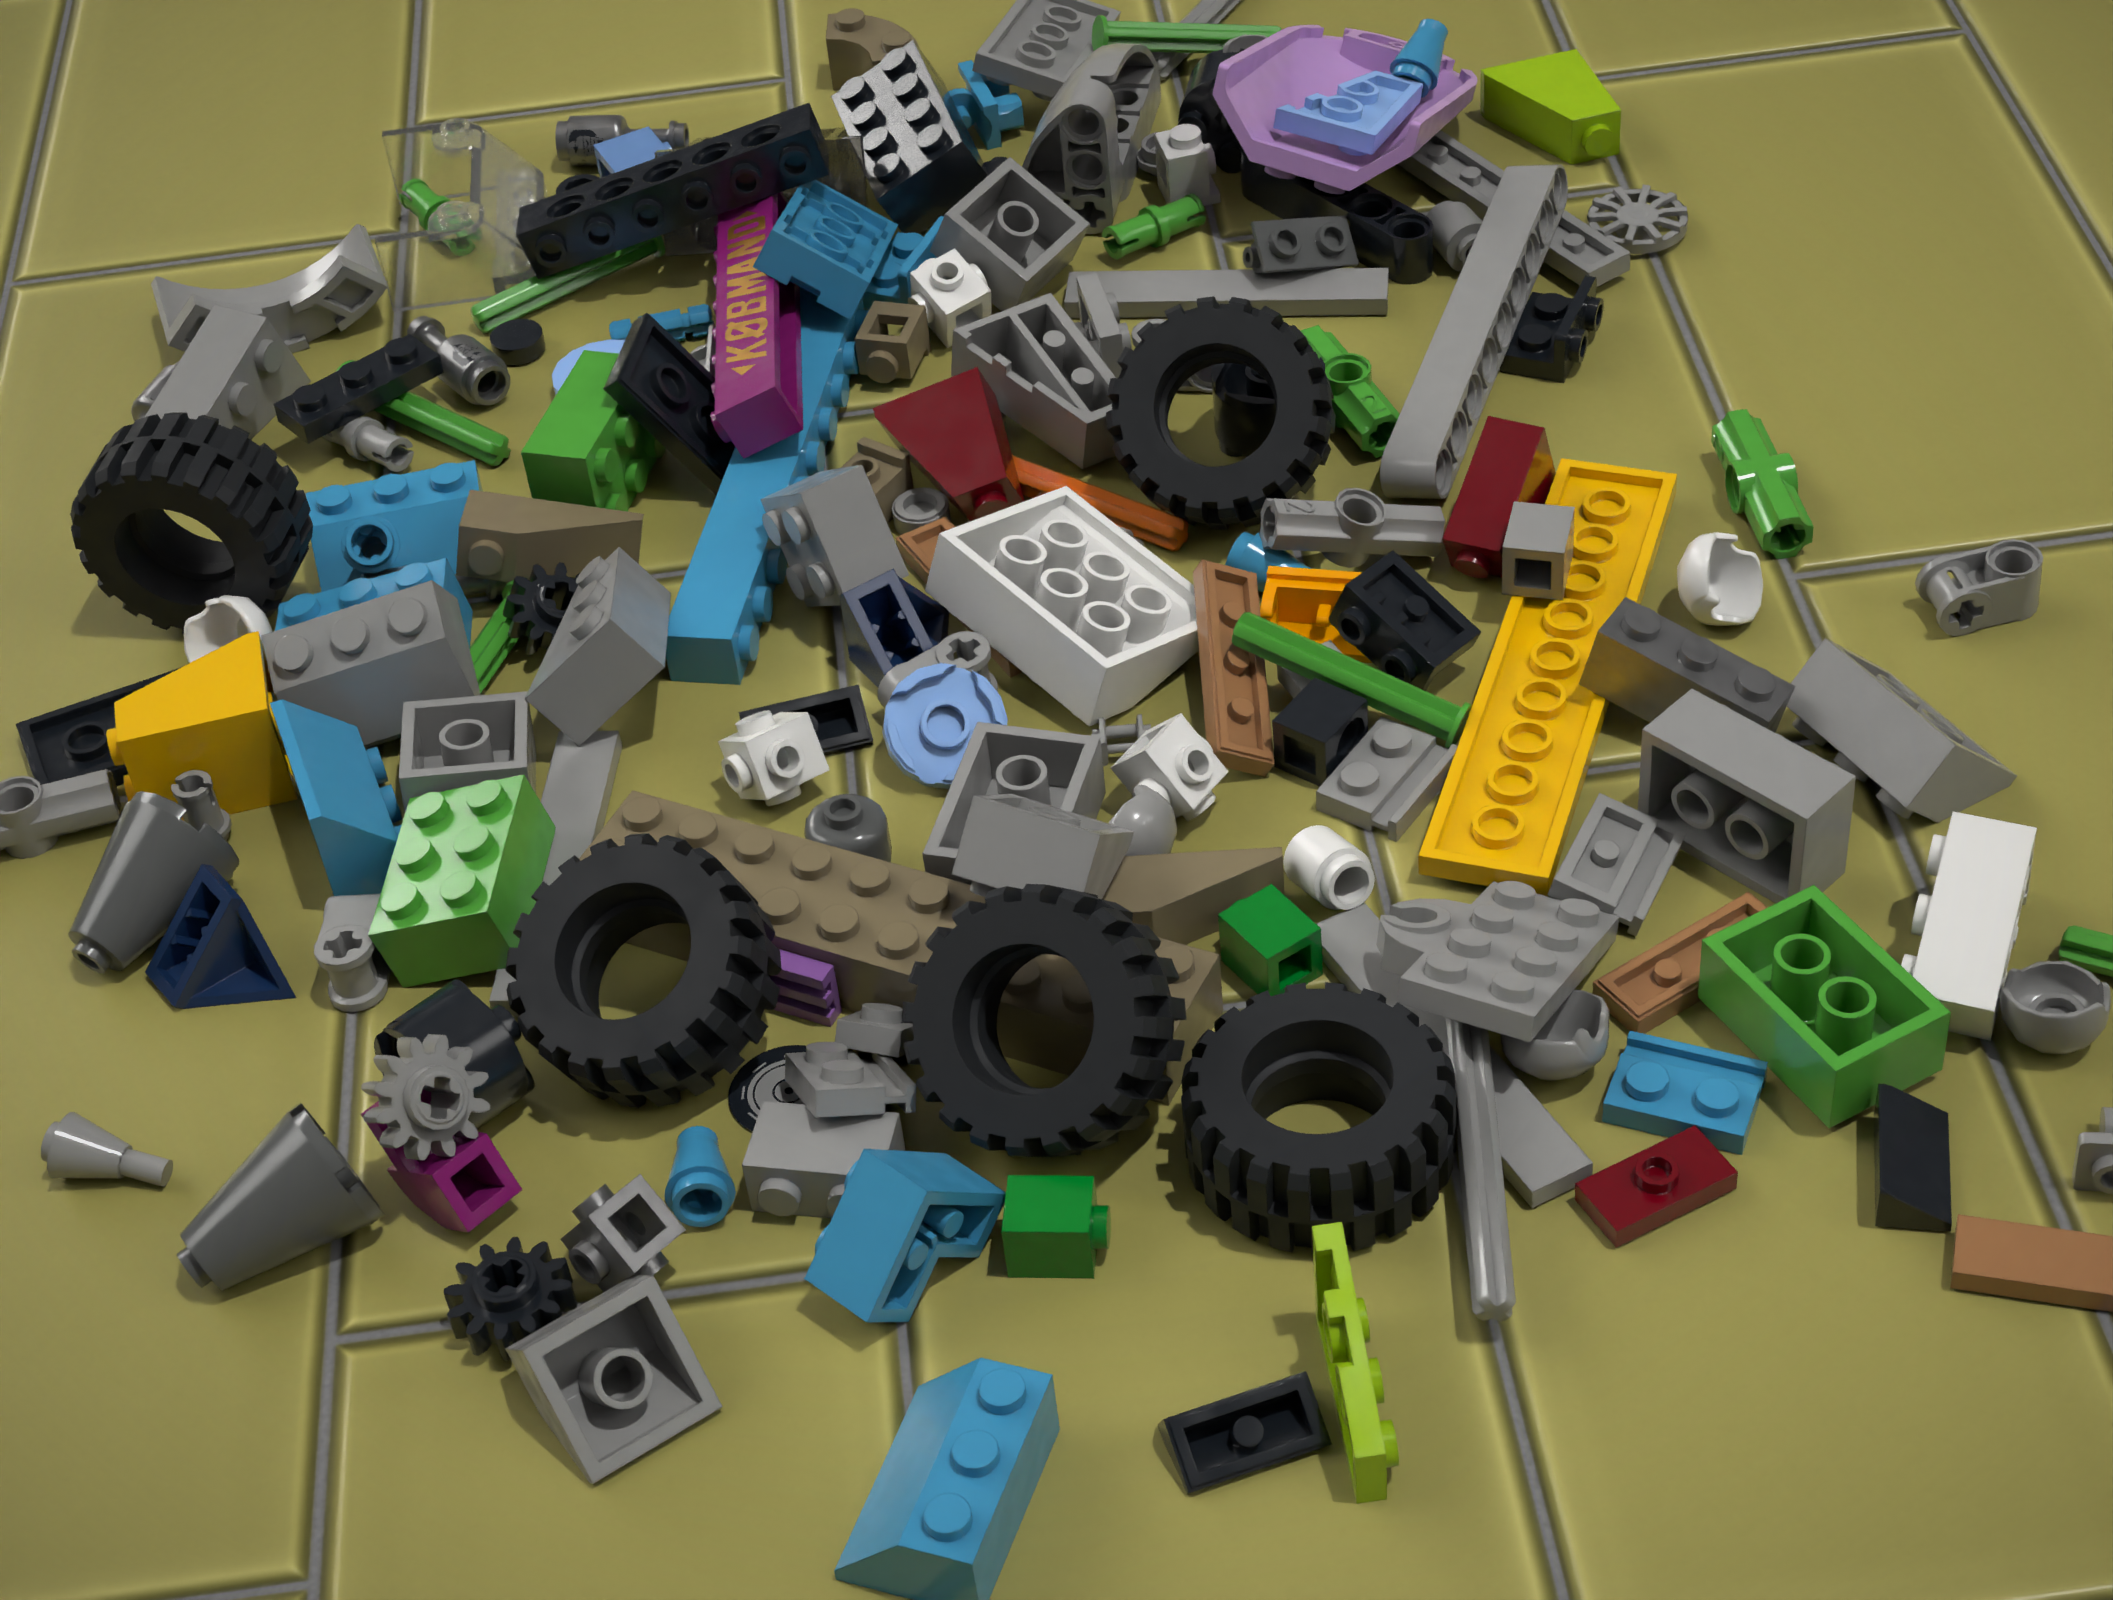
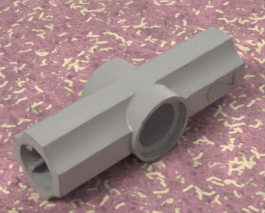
[1259,488,1445,568]
[0,769,122,859]

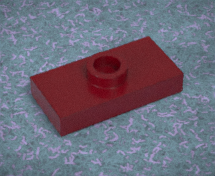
[1575,1125,1738,1248]

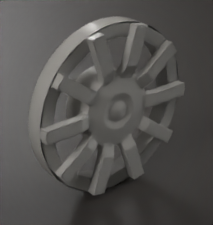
[1587,184,1688,254]

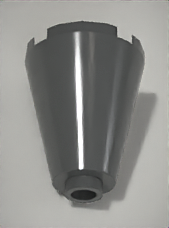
[68,791,239,973]
[176,1103,385,1291]

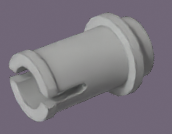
[171,770,232,841]

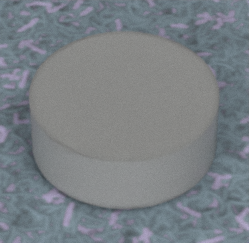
[892,487,951,535]

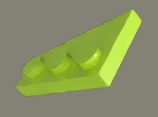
[1312,1222,1399,1504]

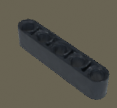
[1239,145,1433,285]

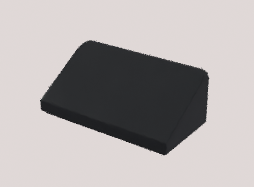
[739,684,873,755]
[1874,1083,1952,1232]
[1157,1371,1332,1494]

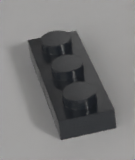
[273,334,444,444]

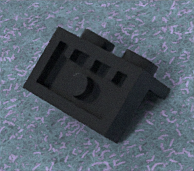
[1500,275,1604,383]
[1329,550,1481,691]

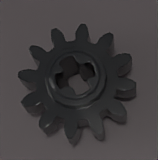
[503,562,581,655]
[443,1237,578,1361]

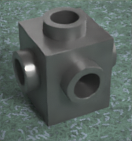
[560,1174,686,1292]

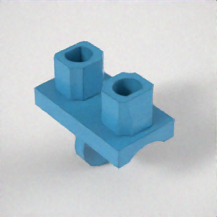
[948,60,1024,150]

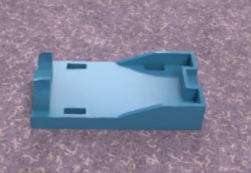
[753,180,898,319]

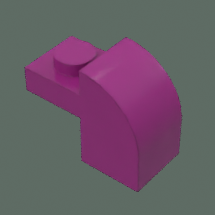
[361,1089,522,1233]

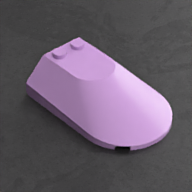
[1212,25,1478,194]

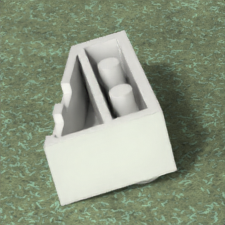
[1901,811,2037,1041]

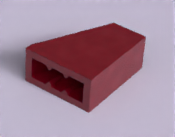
[873,367,1024,522]
[1442,416,1556,578]

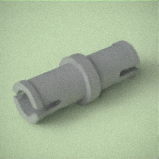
[322,416,414,472]

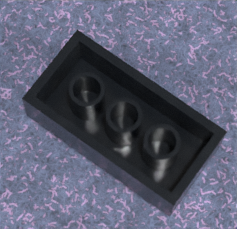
[831,40,989,234]

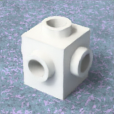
[908,248,992,348]
[718,710,830,806]
[1111,713,1229,821]

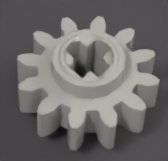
[361,1034,491,1160]

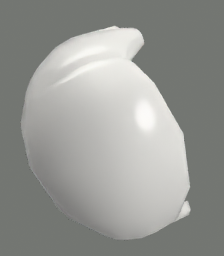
[1677,532,1763,626]
[184,595,273,663]

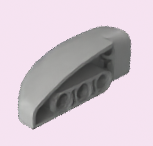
[1022,43,1161,234]

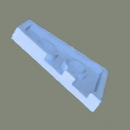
[1273,70,1424,156]

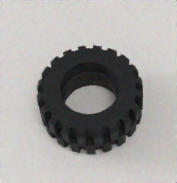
[1106,296,1336,530]
[70,412,313,635]
[506,833,782,1108]
[902,884,1187,1157]
[1181,982,1456,1254]

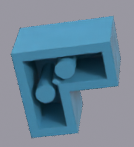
[804,1149,1006,1323]

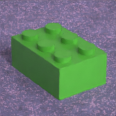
[521,350,666,512]
[368,774,556,988]
[1698,885,1951,1128]

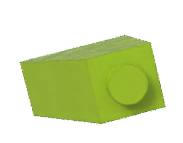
[1480,49,1621,165]

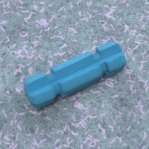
[609,304,714,341]

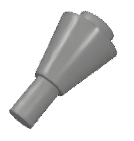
[41,1112,173,1187]

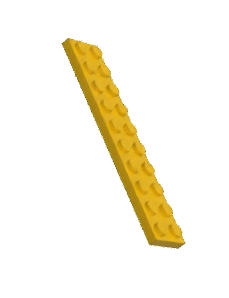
[1418,458,1677,896]

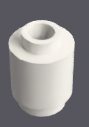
[1283,825,1375,910]

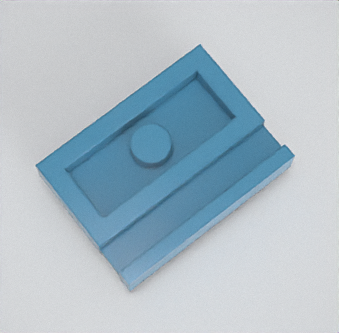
[1602,1031,1768,1155]

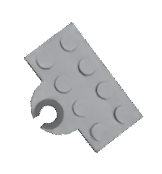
[972,0,1121,101]
[1376,881,1620,1042]

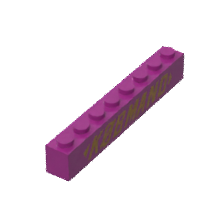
[711,192,803,459]

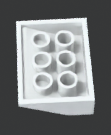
[925,486,1199,727]

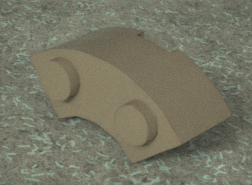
[826,8,919,90]

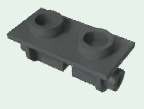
[1243,215,1359,273]

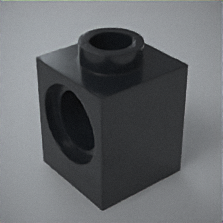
[1272,678,1368,787]

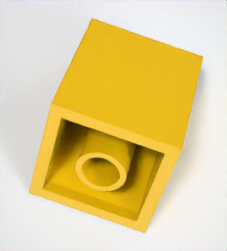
[106,631,297,821]

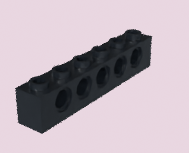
[516,103,830,279]

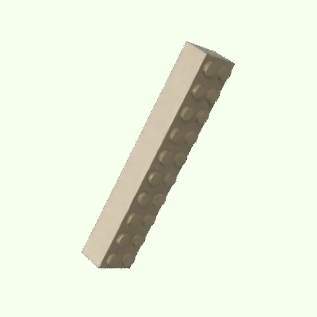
[579,790,1223,1106]

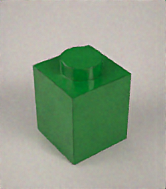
[1218,884,1323,996]
[1001,1175,1111,1279]

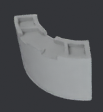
[151,224,388,353]

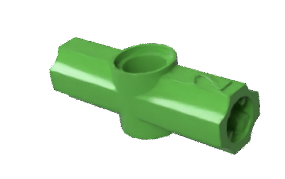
[1301,325,1400,458]
[1711,409,1814,559]

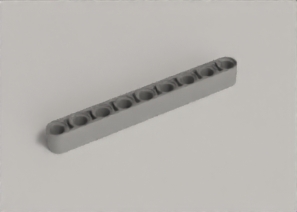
[1380,164,1568,499]

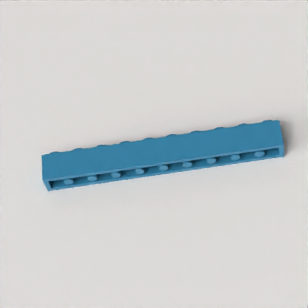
[666,287,869,685]

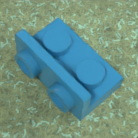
[862,216,944,310]

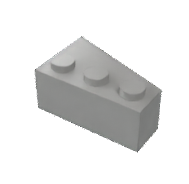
[951,293,1116,469]
[145,305,311,440]
[525,547,671,746]

